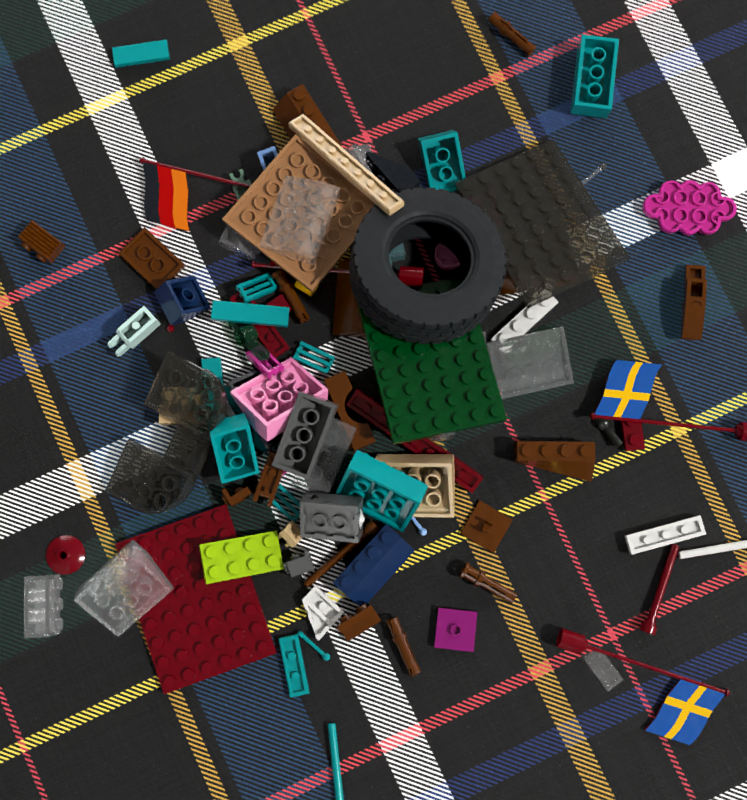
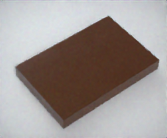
[118,227,186,290]

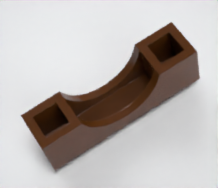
[324,371,376,452]

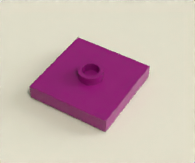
[434,607,477,652]

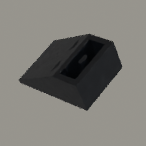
[365,152,420,193]

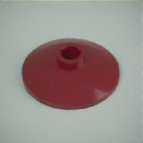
[46,535,86,575]

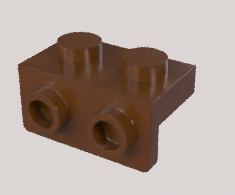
[337,603,380,641]

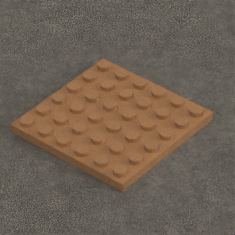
[222,134,375,292]

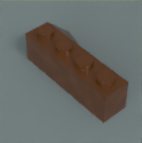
[514,441,595,482]

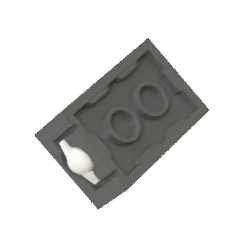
[300,492,365,543]

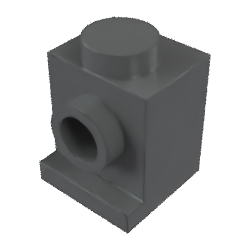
[283,550,315,577]

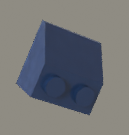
[154,276,211,325]

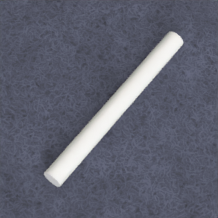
[678,540,747,559]

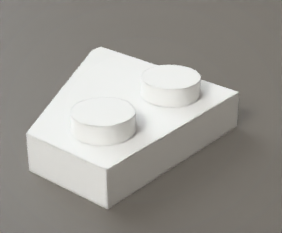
[302,585,344,641]

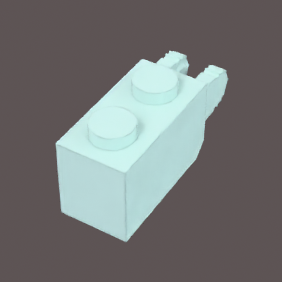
[108,306,161,356]

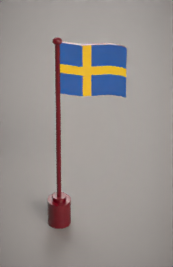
[590,360,747,441]
[556,628,730,745]

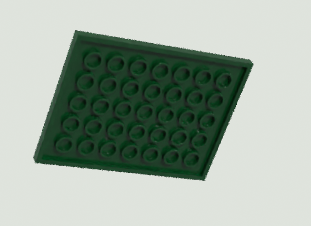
[355,277,507,445]

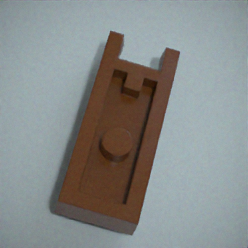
[252,452,284,508]

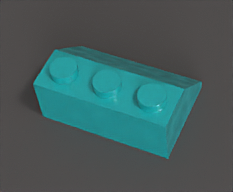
[210,413,260,484]

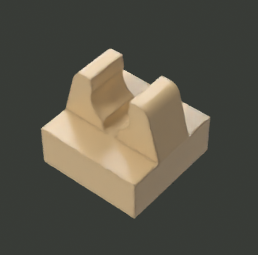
[278,520,303,548]

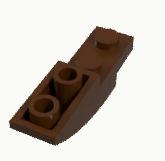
[681,264,707,341]

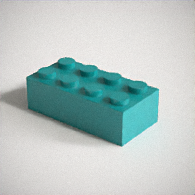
[570,34,619,118]

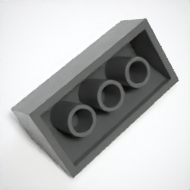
[272,391,339,480]

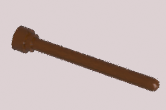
[304,519,380,587]

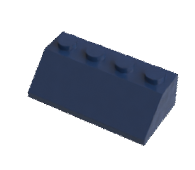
[333,524,415,606]

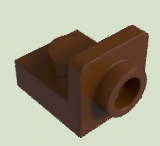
[221,486,253,507]

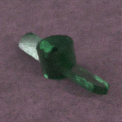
[225,322,270,361]

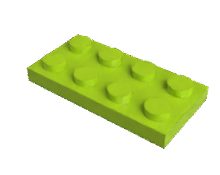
[199,531,284,585]

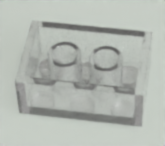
[24,574,63,638]

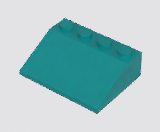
[335,450,428,532]

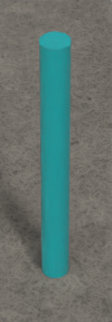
[328,723,344,800]

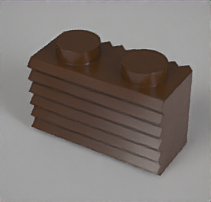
[18,220,66,264]

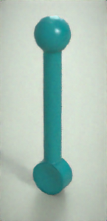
[297,631,330,661]

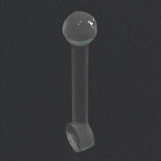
[575,163,607,190]

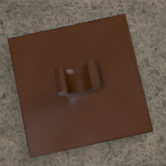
[460,500,513,553]

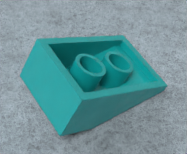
[417,130,468,192]

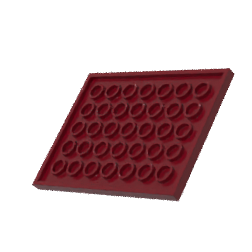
[115,504,277,694]

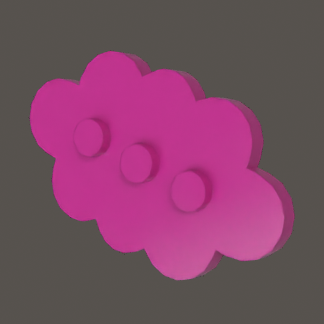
[642,180,737,236]

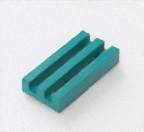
[235,272,278,303]
[293,341,335,375]
[267,484,300,522]

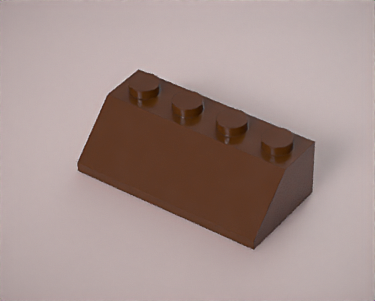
[272,84,342,147]
[333,259,365,338]

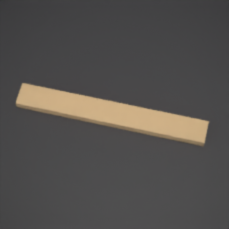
[289,114,404,216]

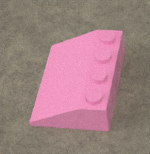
[230,357,328,442]

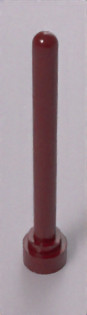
[639,544,679,636]

